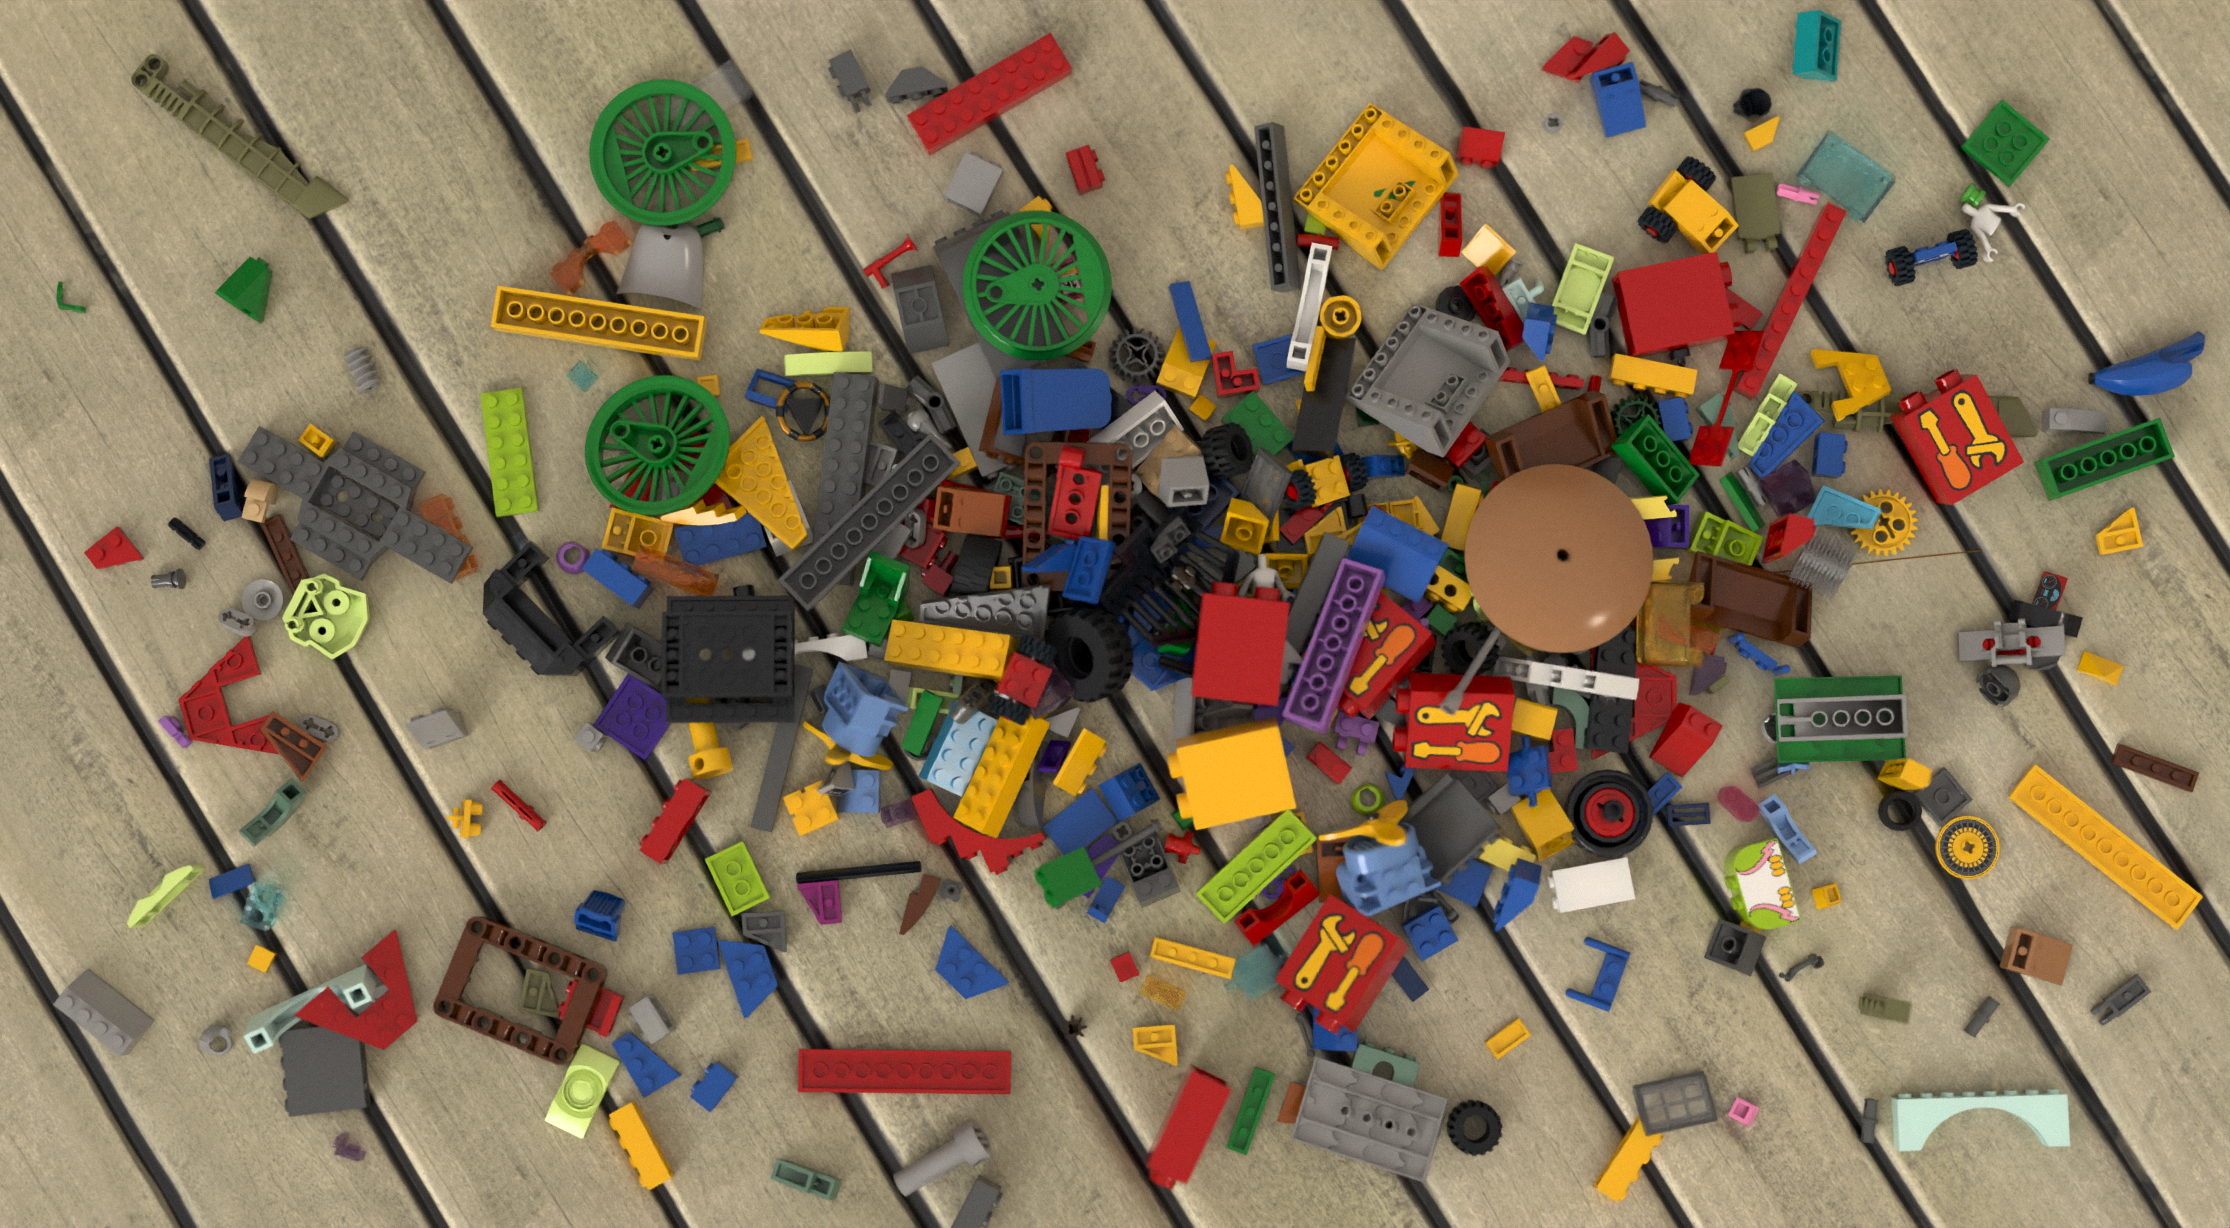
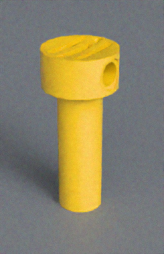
[688,698,734,780]

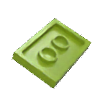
[705,841,771,916]

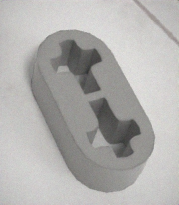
[905,508,927,548]
[218,608,257,637]
[300,715,341,742]

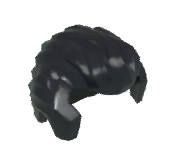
[1733,88,1772,123]

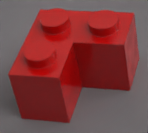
[1211,351,1260,399]
[1548,728,1578,773]

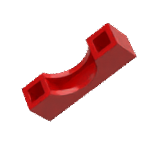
[1234,869,1320,947]

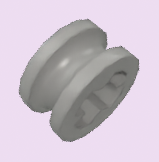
[1543,113,1563,134]

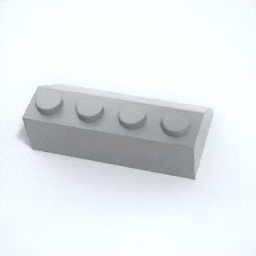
[1173,678,1223,752]
[53,969,155,1056]

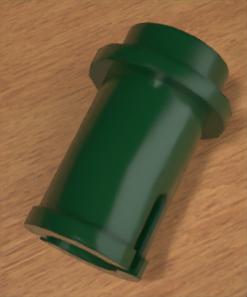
[696,217,725,238]

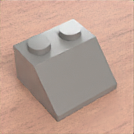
[629,994,676,1045]

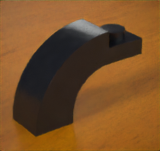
[2009,600,2083,638]

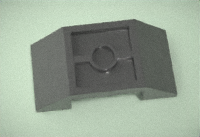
[891,265,950,354]

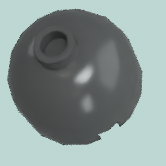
[1976,665,2021,707]

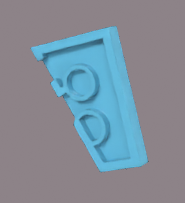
[1807,485,1882,530]

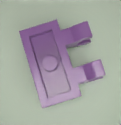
[1333,712,1380,756]

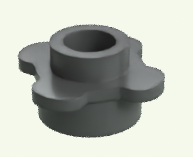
[940,878,964,902]

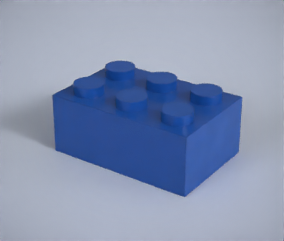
[581,548,654,609]

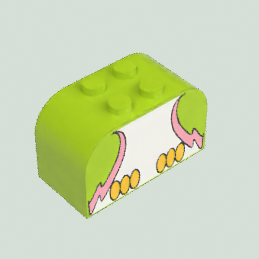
[1724,838,1802,929]

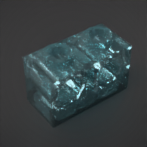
[239,882,283,930]

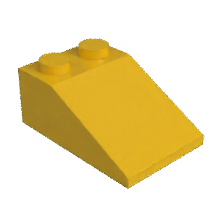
[1156,328,1217,400]

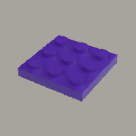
[593,673,671,760]

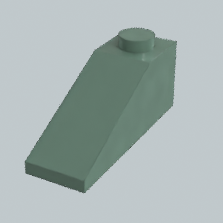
[1695,392,1740,460]

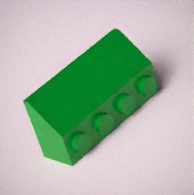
[1611,414,1700,505]

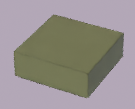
[1705,675,1730,694]

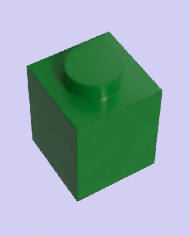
[1426,604,1458,637]

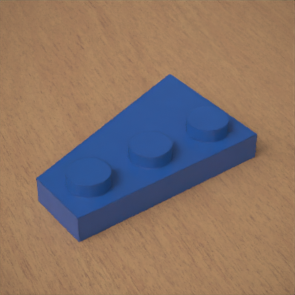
[612,1032,681,1098]

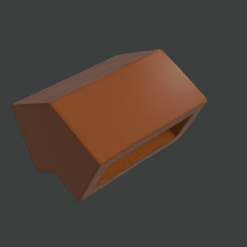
[1065,335,1096,364]

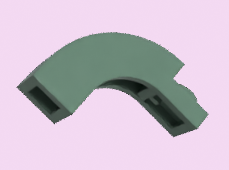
[239,778,307,847]

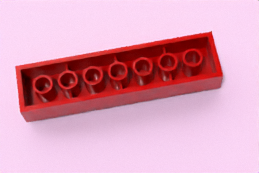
[907,33,1072,156]

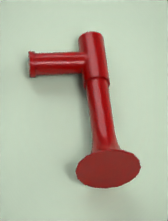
[863,233,919,289]

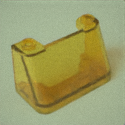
[1636,580,1704,668]

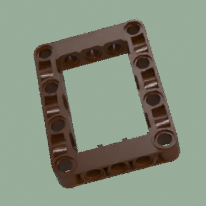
[1022,441,1132,591]
[433,916,608,1065]

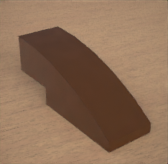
[899,874,941,935]

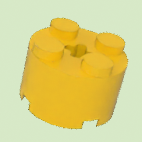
[1318,295,1362,339]

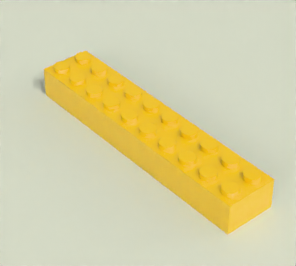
[491,286,708,361]

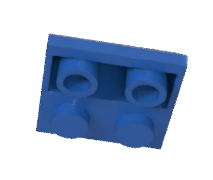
[1522,302,1557,361]
[1099,763,1160,822]

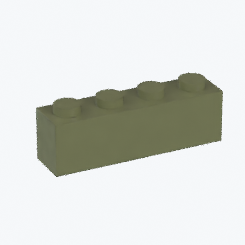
[1859,993,1912,1024]

